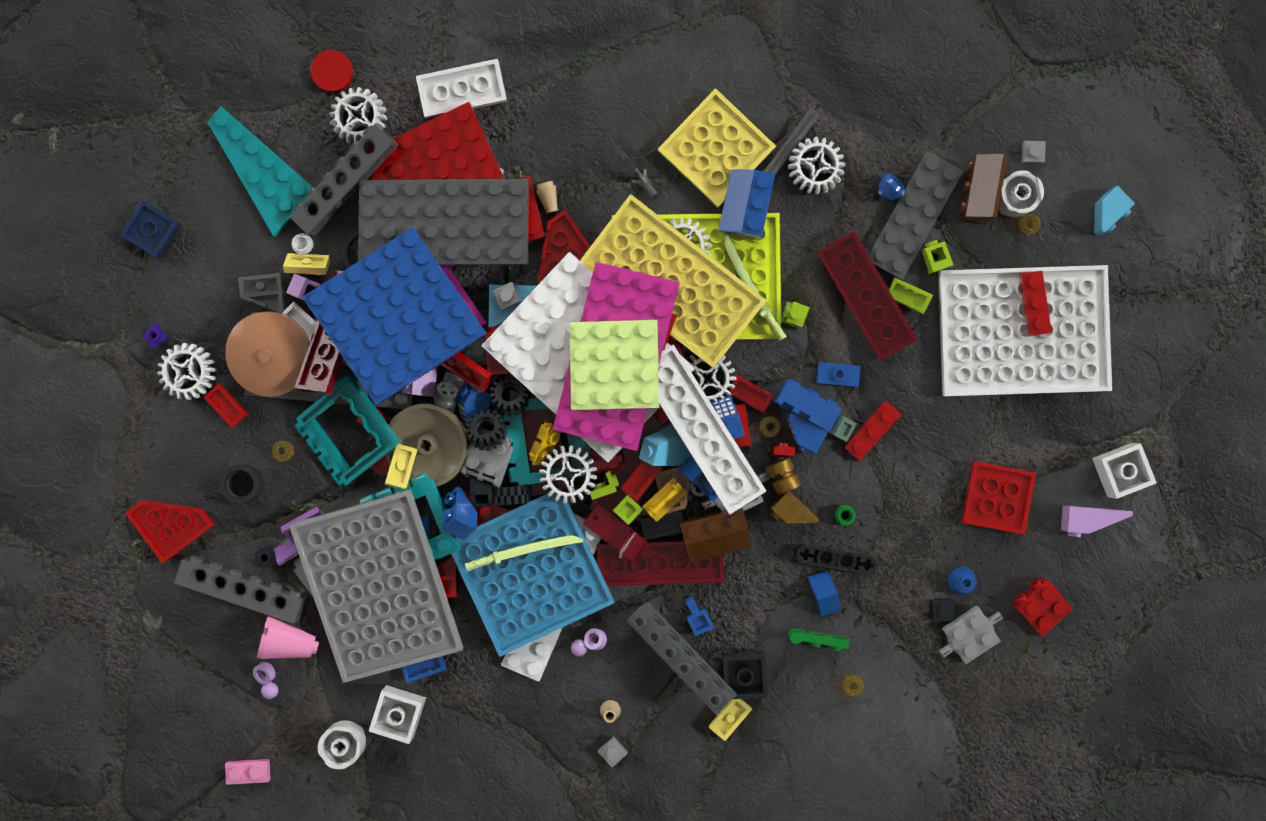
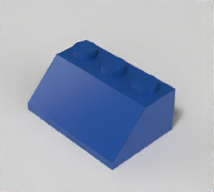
[718,169,775,240]

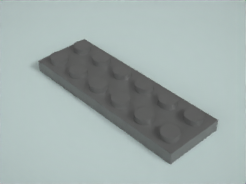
[868,151,963,281]

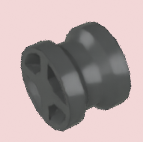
[434,382,457,409]

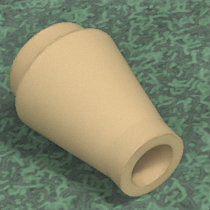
[536,181,558,213]
[600,700,621,723]

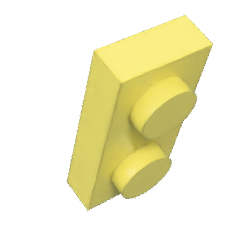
[283,253,331,275]
[385,444,417,490]
[709,699,752,741]

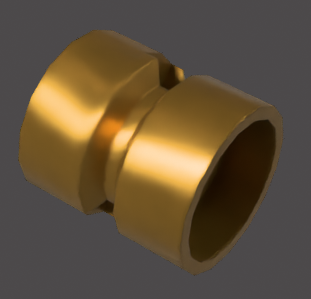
[765,457,801,495]

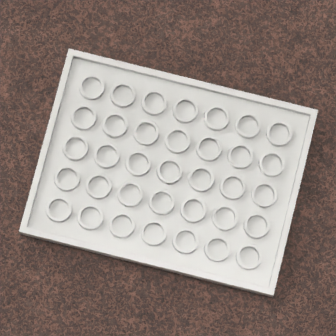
[482,252,695,462]
[938,265,1112,396]

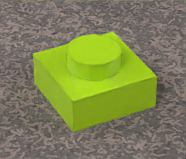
[613,495,643,525]

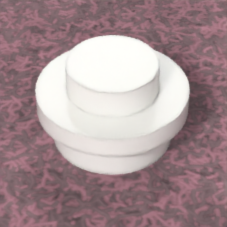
[292,233,313,254]

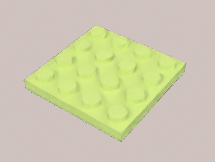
[570,320,659,410]

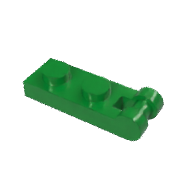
[788,628,849,651]

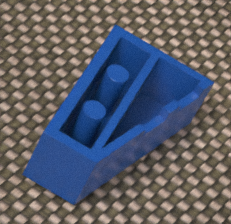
[772,379,842,432]

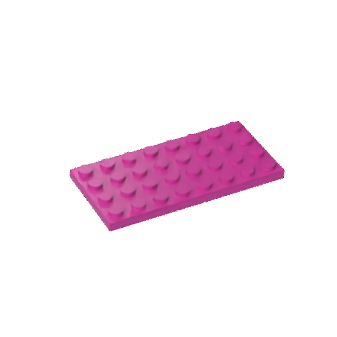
[553,262,680,451]

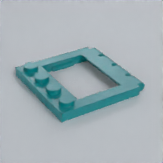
[294,374,401,486]
[500,398,594,486]
[360,473,461,560]

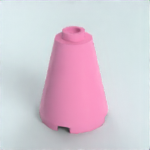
[257,616,319,659]

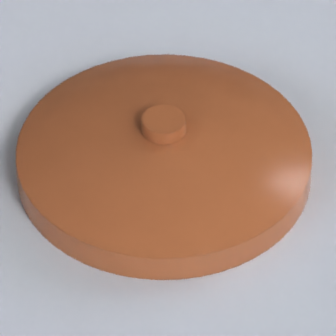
[225,311,310,397]

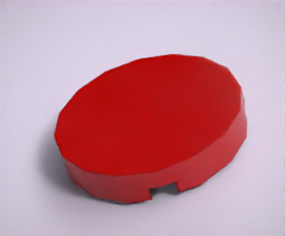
[311,50,353,93]

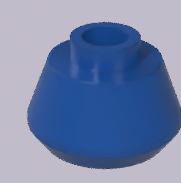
[878,173,905,201]
[948,567,977,596]

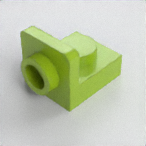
[590,471,619,500]

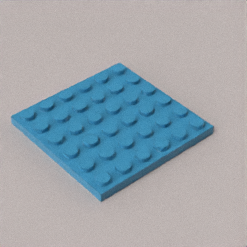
[452,487,615,657]

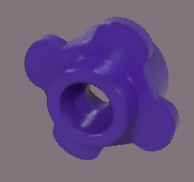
[142,323,167,348]

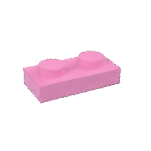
[225,759,270,785]

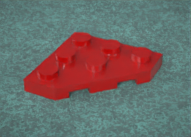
[537,210,591,283]
[125,500,215,563]

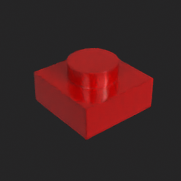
[771,443,795,458]

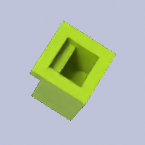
[921,240,953,274]
[781,302,810,329]

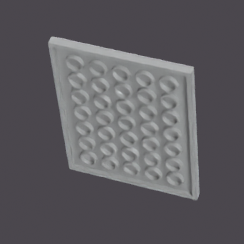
[289,489,463,683]

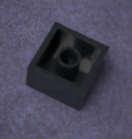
[721,650,768,699]

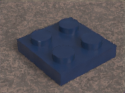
[120,200,181,258]

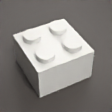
[1092,443,1156,499]
[369,685,426,744]

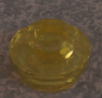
[1019,214,1041,235]
[759,416,781,437]
[272,441,294,461]
[843,675,864,696]

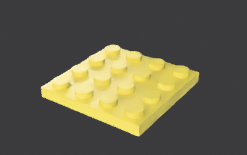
[658,88,776,208]

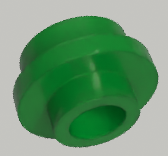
[834,505,856,526]

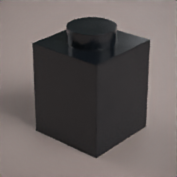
[470,474,493,507]

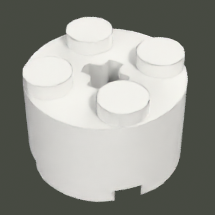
[998,171,1044,217]
[318,720,366,769]

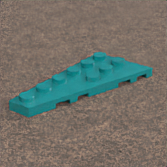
[208,107,313,237]

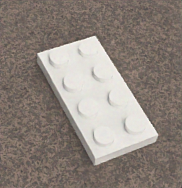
[416,59,507,119]

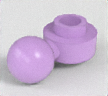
[571,628,607,656]
[253,662,278,699]

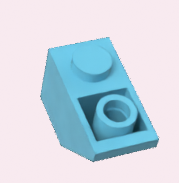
[1094,185,1135,236]

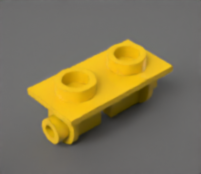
[529,421,561,465]
[642,478,687,522]

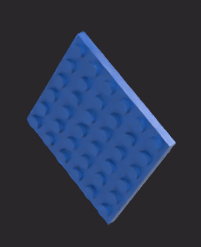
[302,227,486,406]

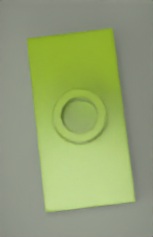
[889,278,933,314]

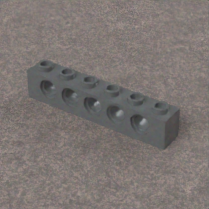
[290,124,399,236]
[174,555,308,624]
[627,602,737,715]

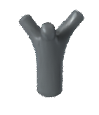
[632,168,657,198]

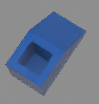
[442,487,477,540]

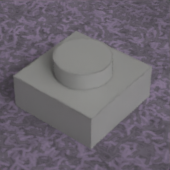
[1022,141,1046,164]
[493,282,521,310]
[598,736,628,767]

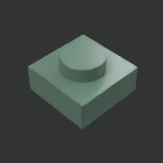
[829,414,857,442]

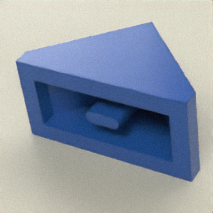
[807,570,841,617]

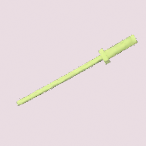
[725,235,787,341]
[465,535,583,571]

